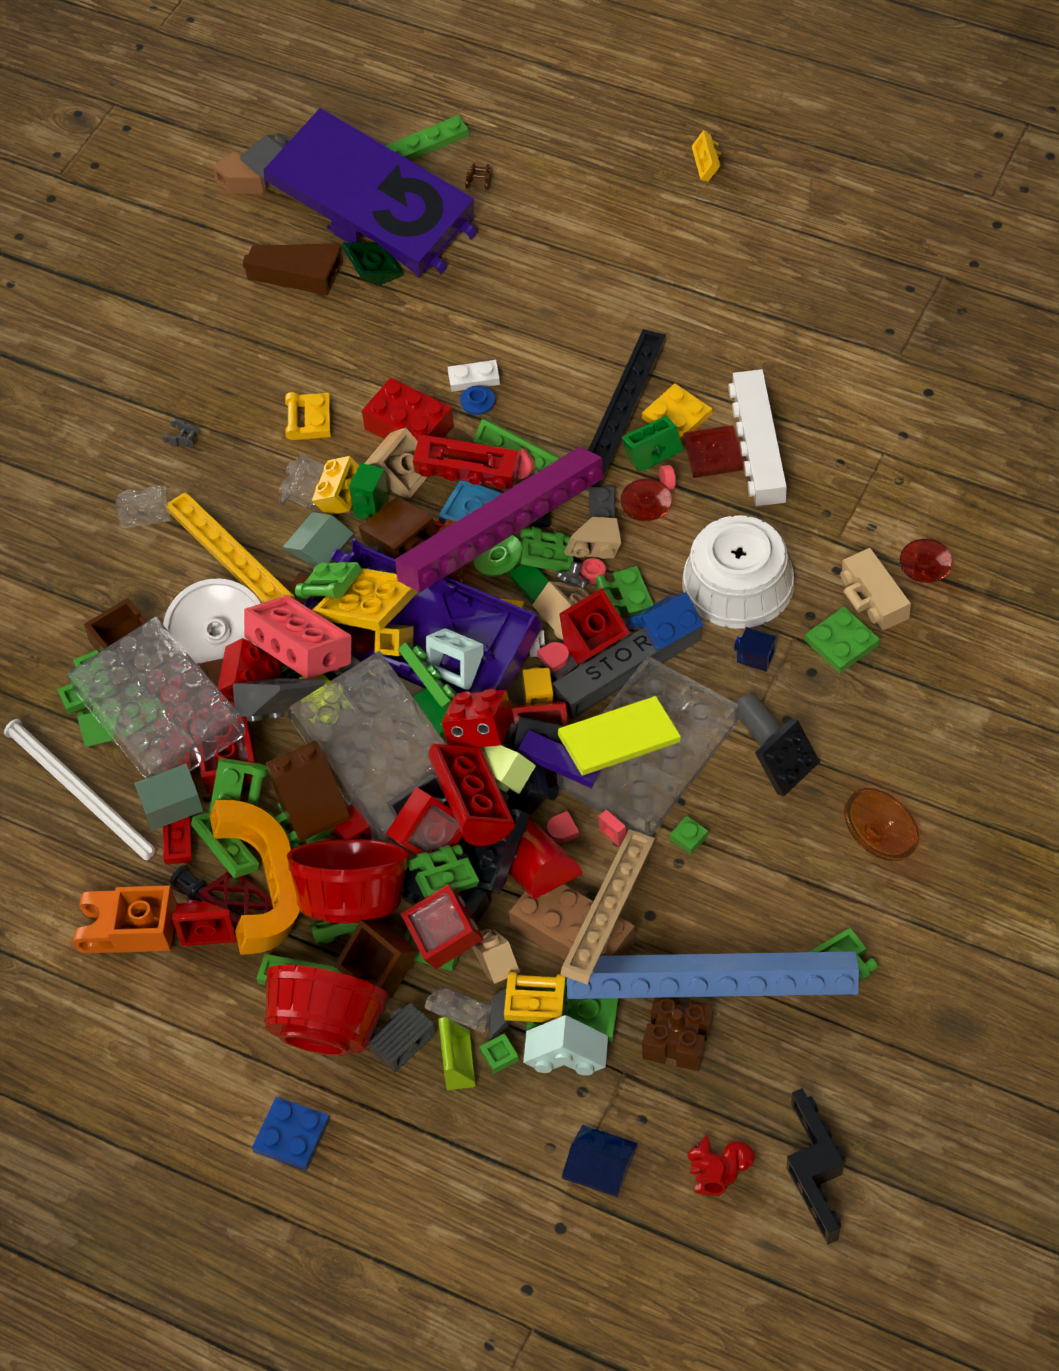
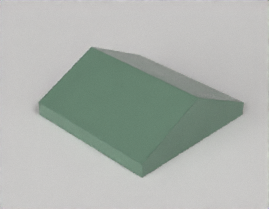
[283,512,354,566]
[134,764,203,831]

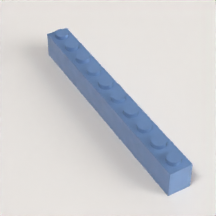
[567,952,859,999]

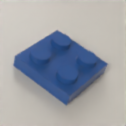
[252,1097,330,1171]

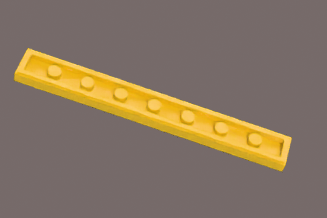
[165,492,295,603]

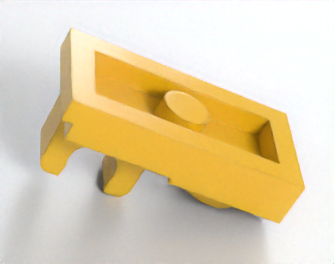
[692,130,721,182]

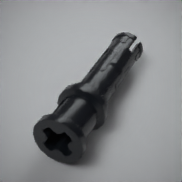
[170,865,241,930]

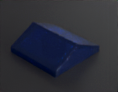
[562,1125,638,1197]

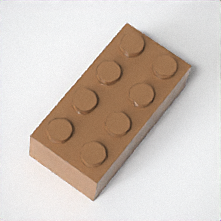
[509,884,635,960]

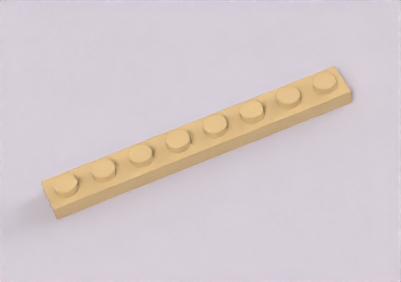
[560,829,655,985]

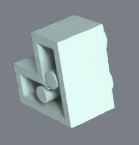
[523,1015,608,1075]

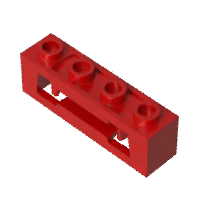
[412,434,520,489]

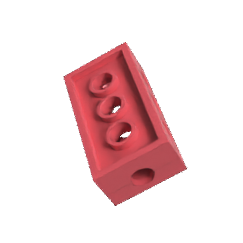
[244,595,351,679]

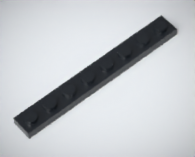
[588,329,666,487]

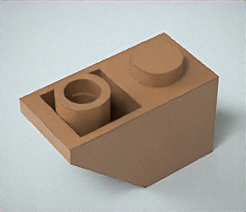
[213,151,267,194]

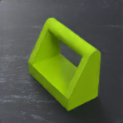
[438,1017,476,1091]

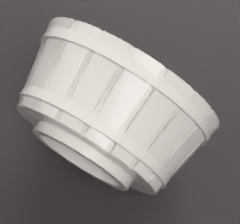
[682,515,795,629]

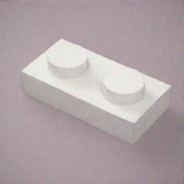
[448,360,500,392]

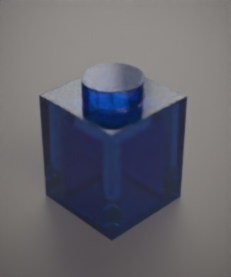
[734,627,776,672]

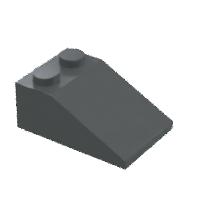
[233,678,325,721]

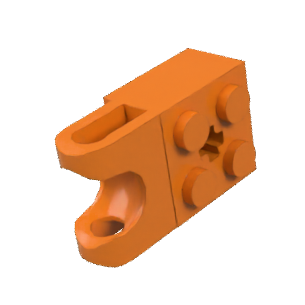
[73,885,177,953]

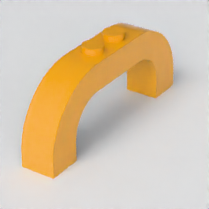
[209,800,300,955]

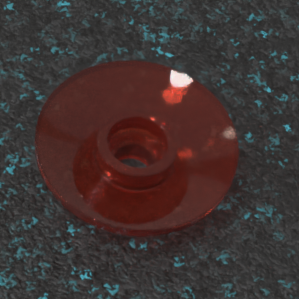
[621,479,672,521]
[900,539,952,583]

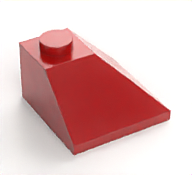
[172,900,237,946]

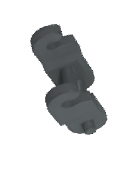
[162,419,200,447]

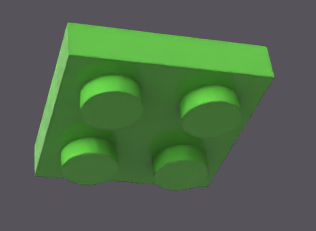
[804,607,880,673]

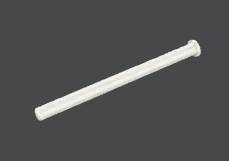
[4,719,156,860]

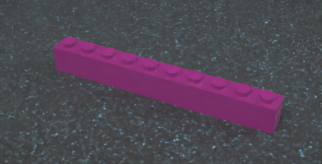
[395,447,603,593]

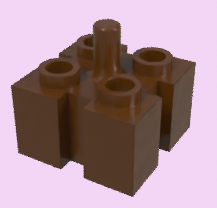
[642,997,713,1072]

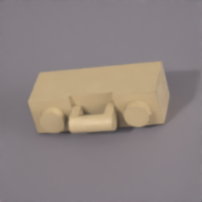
[840,548,911,630]

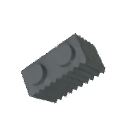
[369,1003,435,1072]

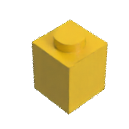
[375,624,413,656]
[522,667,553,704]

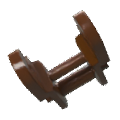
[465,163,492,190]

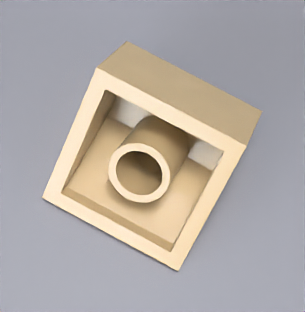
[364,428,427,499]
[532,581,590,640]

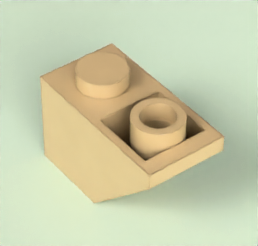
[564,517,621,559]
[472,929,520,984]

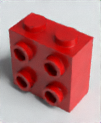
[217,638,282,701]

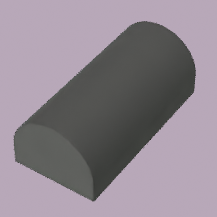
[734,693,782,747]

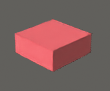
[598,810,626,847]

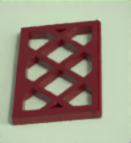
[199,871,273,927]

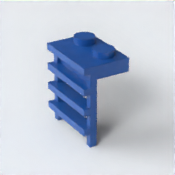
[626,592,703,651]

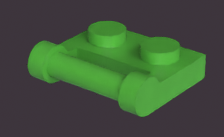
[295,562,362,599]
[209,758,267,812]

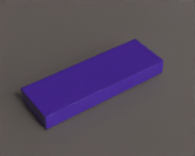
[517,730,602,789]

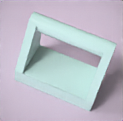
[426,628,483,690]

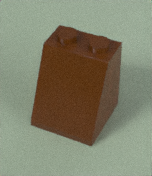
[358,496,437,559]
[265,741,351,842]

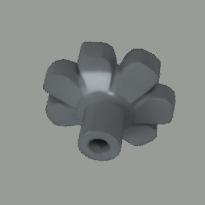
[556,561,588,587]

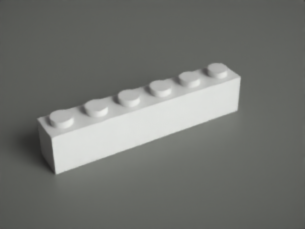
[728,369,787,506]

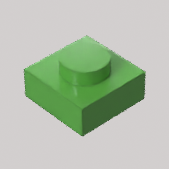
[669,816,708,855]
[479,1033,519,1074]

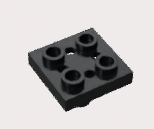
[755,718,820,796]
[507,761,559,816]

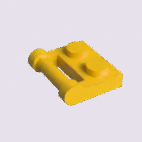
[285,392,331,440]
[504,972,566,1023]

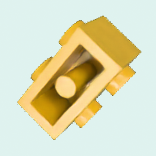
[312,456,359,515]

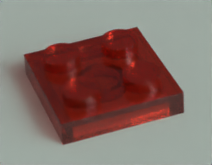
[683,425,743,478]

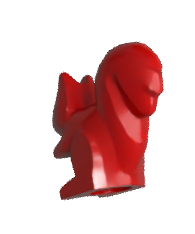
[687,1136,755,1196]

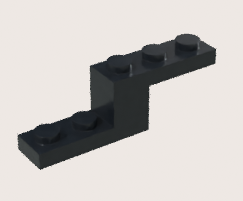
[786,1088,846,1245]

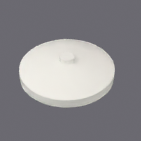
[163,578,263,673]

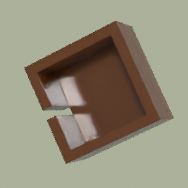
[84,598,161,676]
[334,918,419,998]

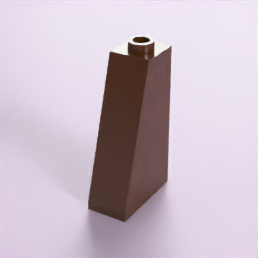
[243,244,343,296]

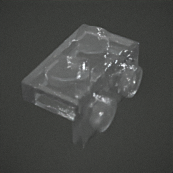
[278,453,325,510]
[116,486,170,529]
[425,986,492,1033]

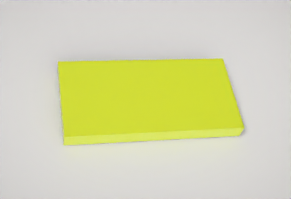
[558,696,681,776]

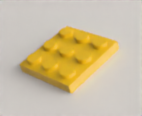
[313,568,418,631]

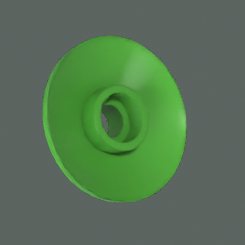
[474,535,522,577]

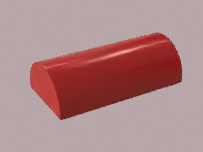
[428,744,515,846]
[508,817,583,900]

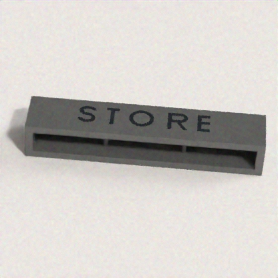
[553,627,701,719]

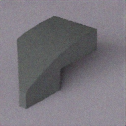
[487,987,518,1040]

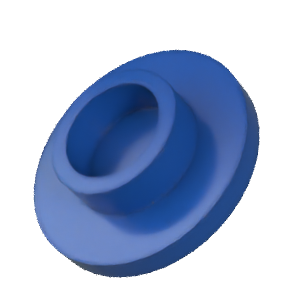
[460,386,495,415]

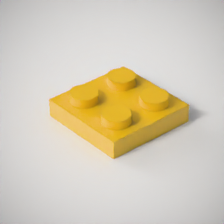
[642,384,712,443]

